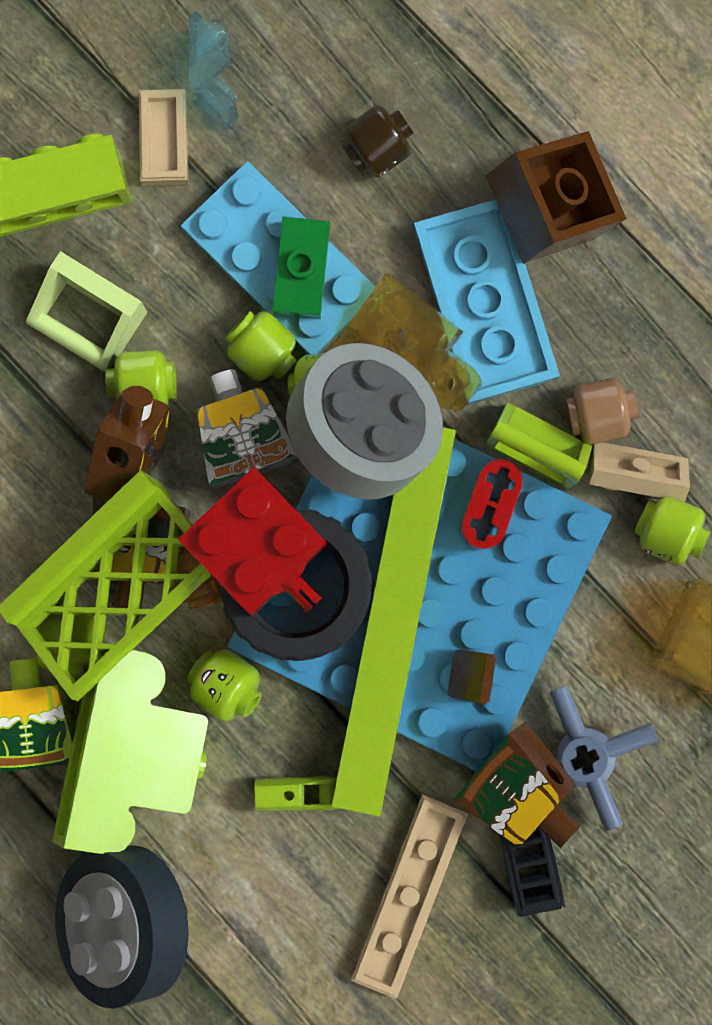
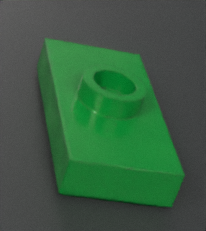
[272,216,331,319]

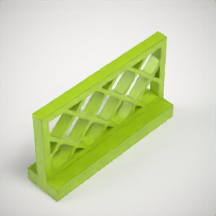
[0,470,211,701]

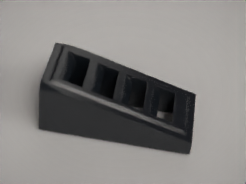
[498,828,566,917]

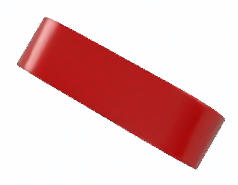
[460,459,523,550]

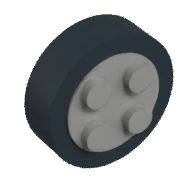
[55,845,189,1009]

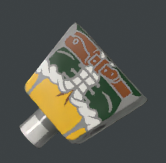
[197,369,299,491]

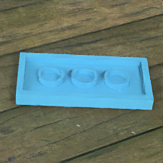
[181,161,380,354]
[413,200,560,406]

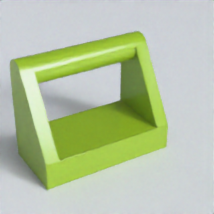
[484,402,592,490]

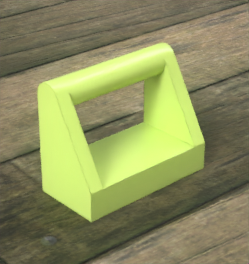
[26,251,147,373]

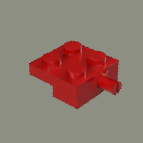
[178,467,327,616]

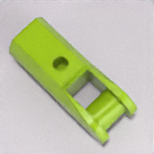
[254,776,339,812]

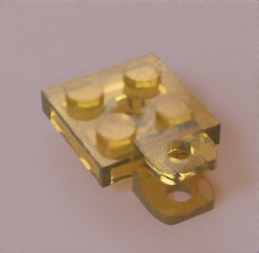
[332,273,482,411]

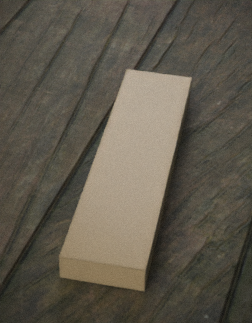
[351,794,468,999]

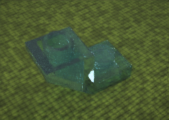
[189,11,239,131]

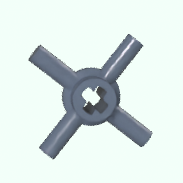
[550,685,659,831]

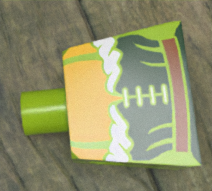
[0,658,77,772]

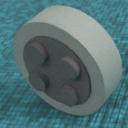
[286,343,443,499]

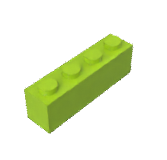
[0,134,133,237]

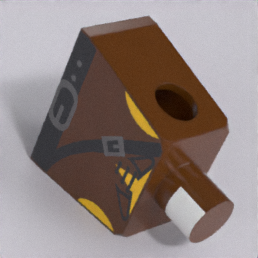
[84,386,170,502]

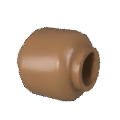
[566,378,639,444]

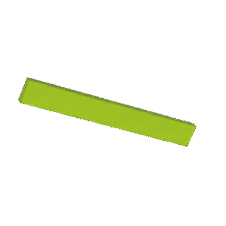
[332,427,456,817]

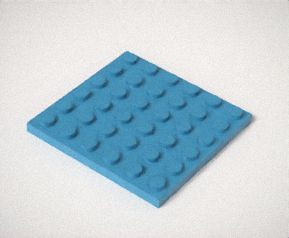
[227,439,612,771]

